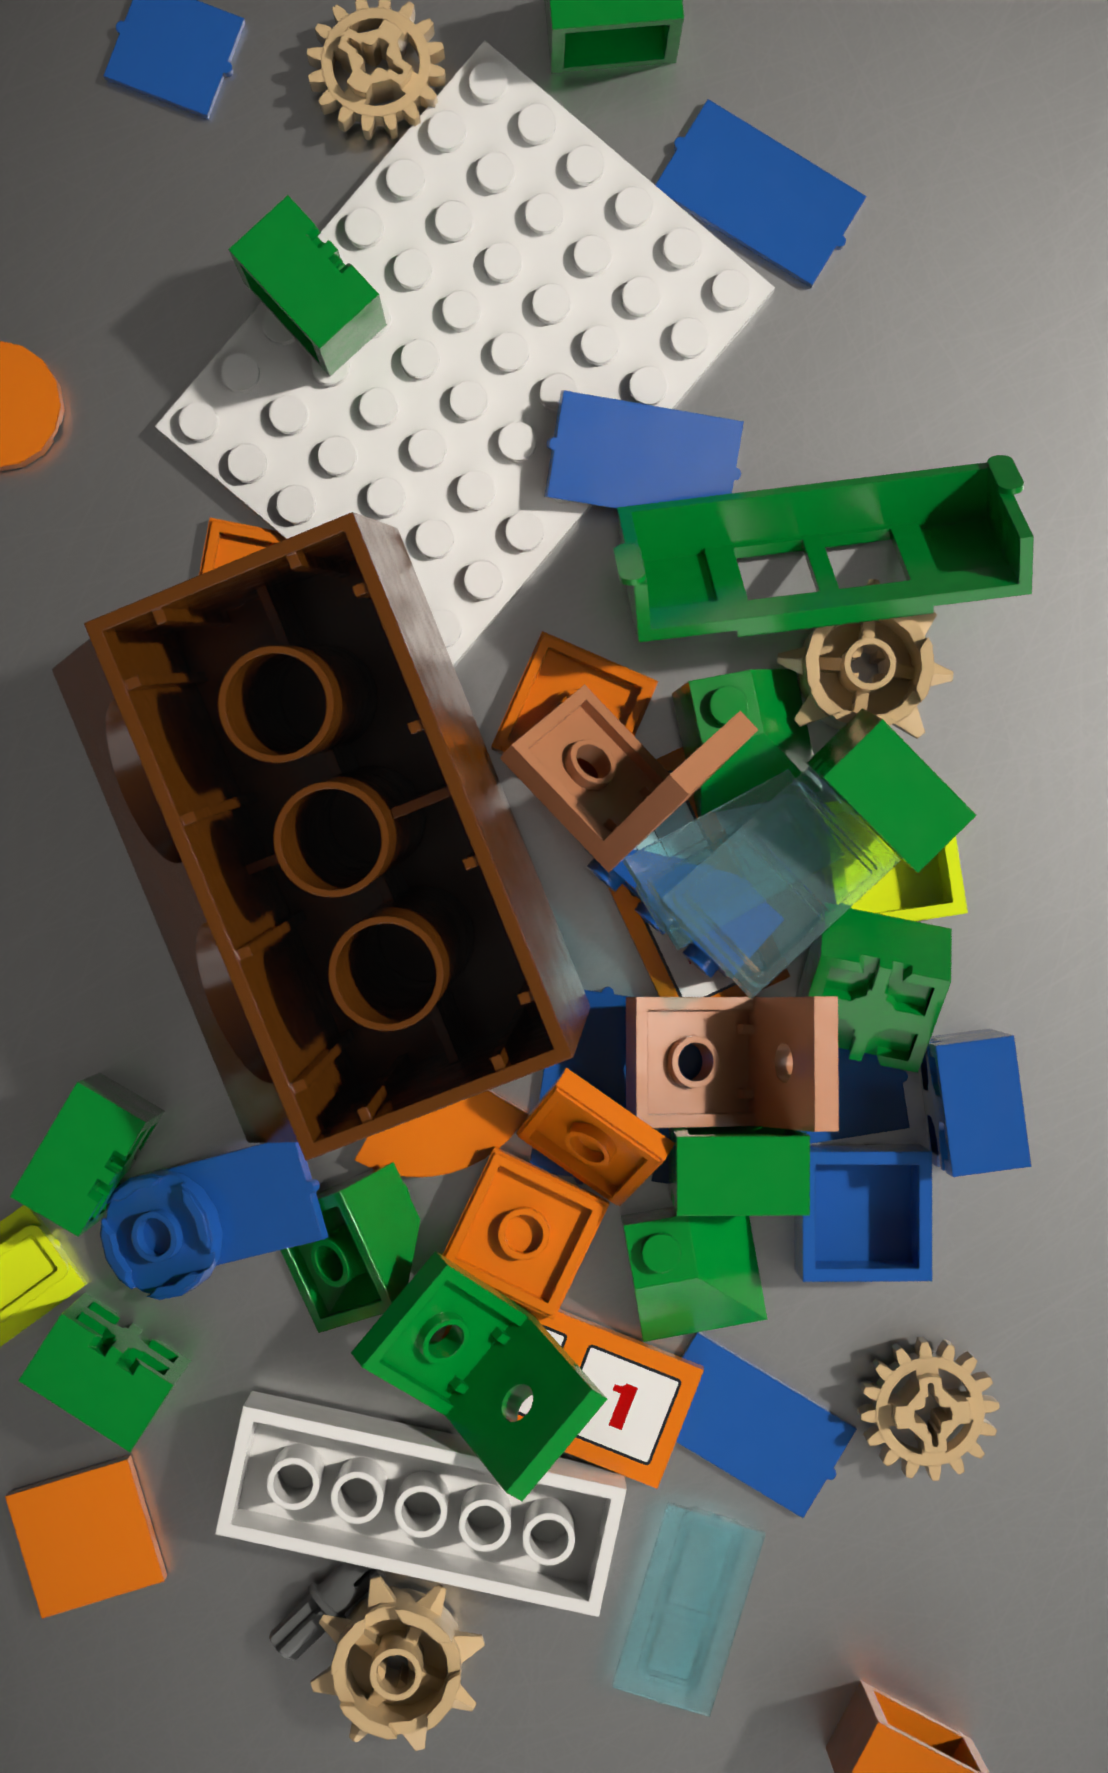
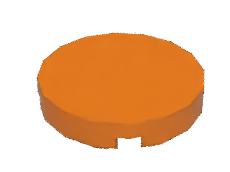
[0,341,65,471]

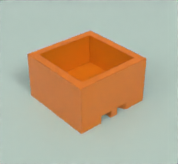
[825,1680,990,1773]

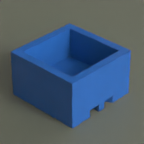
[919,1028,1032,1177]
[794,1144,932,1282]

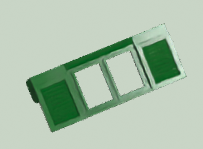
[614,455,1034,642]

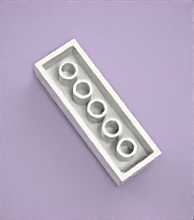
[215,1391,627,1617]

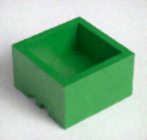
[544,0,684,74]
[228,195,387,376]
[806,708,977,873]
[796,903,952,1073]
[10,1073,165,1237]
[669,1126,810,1216]
[18,1293,191,1452]

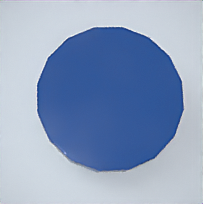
[100,1169,223,1300]

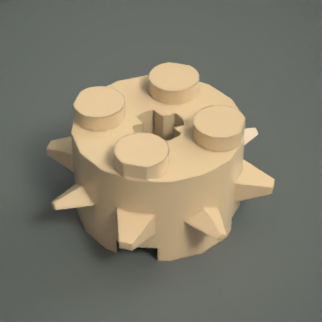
[777,579,953,739]
[310,1575,485,1751]

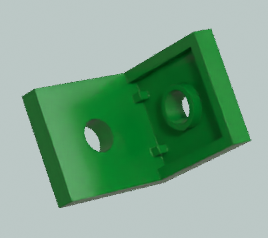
[351,1251,608,1502]

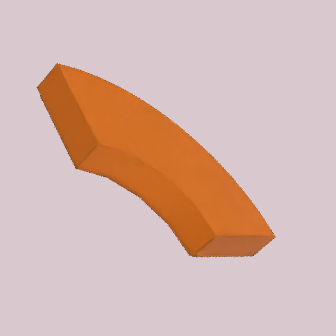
[354,1090,528,1177]

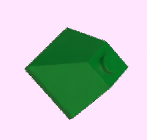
[672,669,822,817]
[280,1162,421,1333]
[621,1206,768,1342]

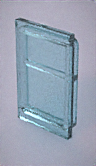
[659,766,901,1000]

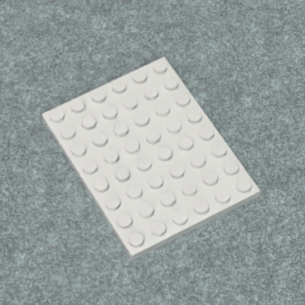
[155,40,775,667]

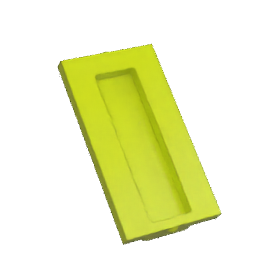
[0,1205,88,1347]

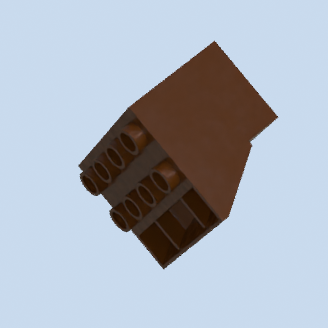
[52,512,591,1161]

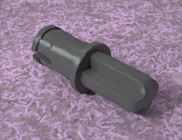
[269,1562,386,1661]

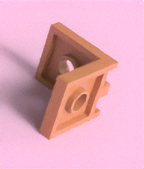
[500,684,758,873]
[626,996,839,1132]

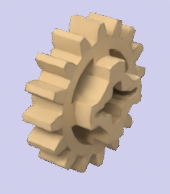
[307,0,446,140]
[857,1337,1000,1481]

